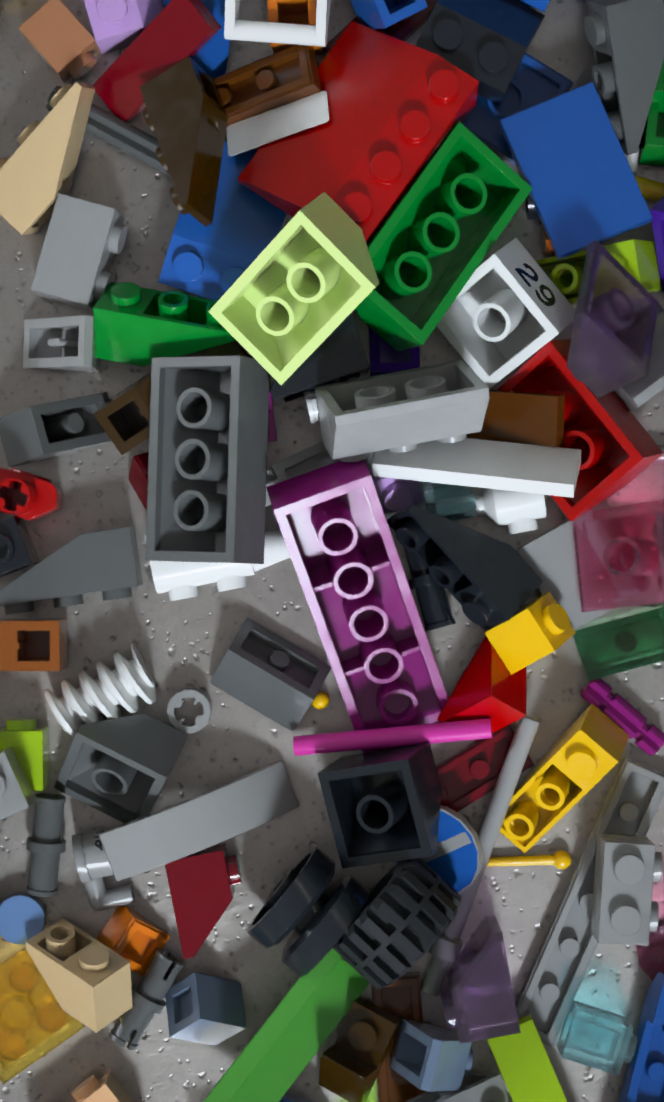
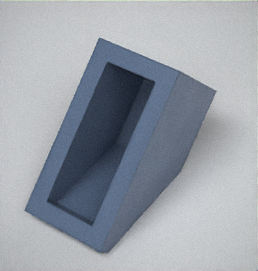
[390,1019,473,1092]

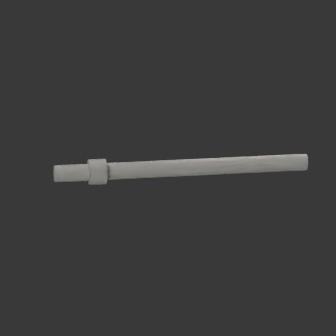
[421,716,540,997]

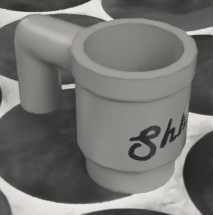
[72,826,135,911]

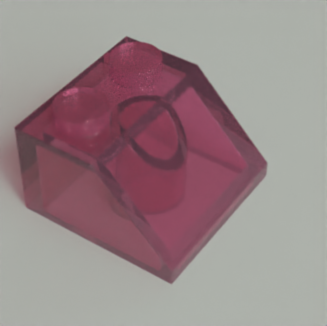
[573,500,664,612]

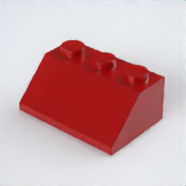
[497,339,664,521]

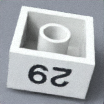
[437,237,579,389]

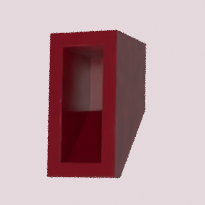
[165,843,242,959]

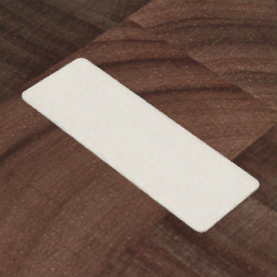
[226,91,329,156]

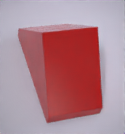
[437,636,527,742]

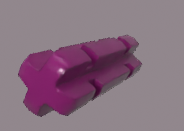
[580,676,664,755]

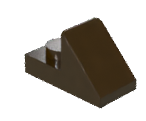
[319,997,402,1102]

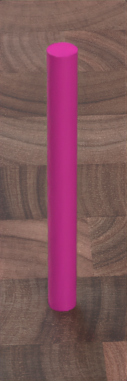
[293,718,493,756]

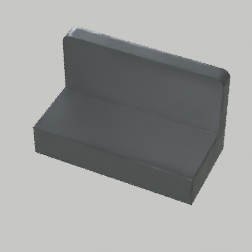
[210,617,331,731]

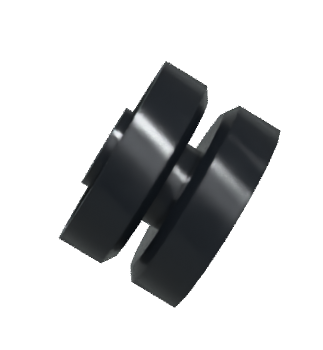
[247,846,370,977]

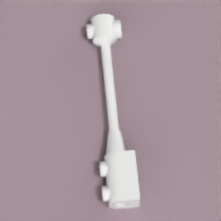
[145,488,547,601]

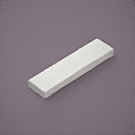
[372,438,581,498]

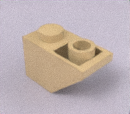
[26,918,133,1033]

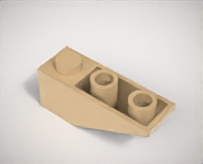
[0,81,95,235]

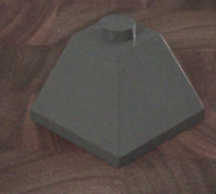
[54,713,189,823]

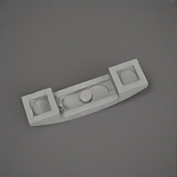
[98,761,299,881]

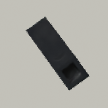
[387,504,543,631]

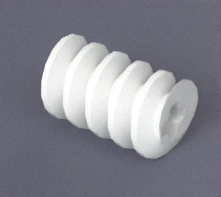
[44,644,156,738]

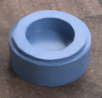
[0,893,47,944]

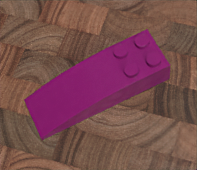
[266,459,448,753]

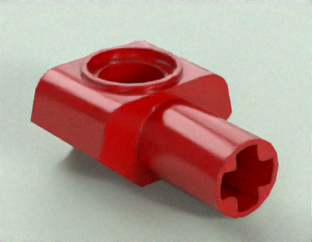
[0,467,63,521]

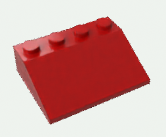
[238,21,480,245]

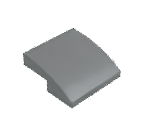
[515,500,654,630]

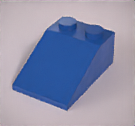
[158,140,288,300]

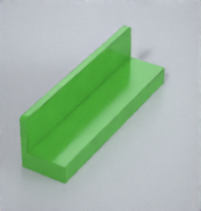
[203,948,369,1102]

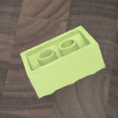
[208,192,379,385]

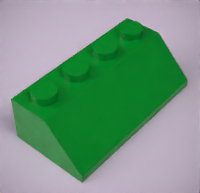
[356,121,533,351]

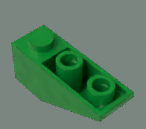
[93,282,237,367]

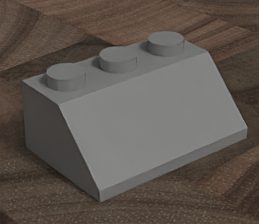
[315,360,490,462]

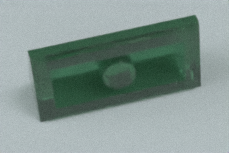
[573,606,664,681]

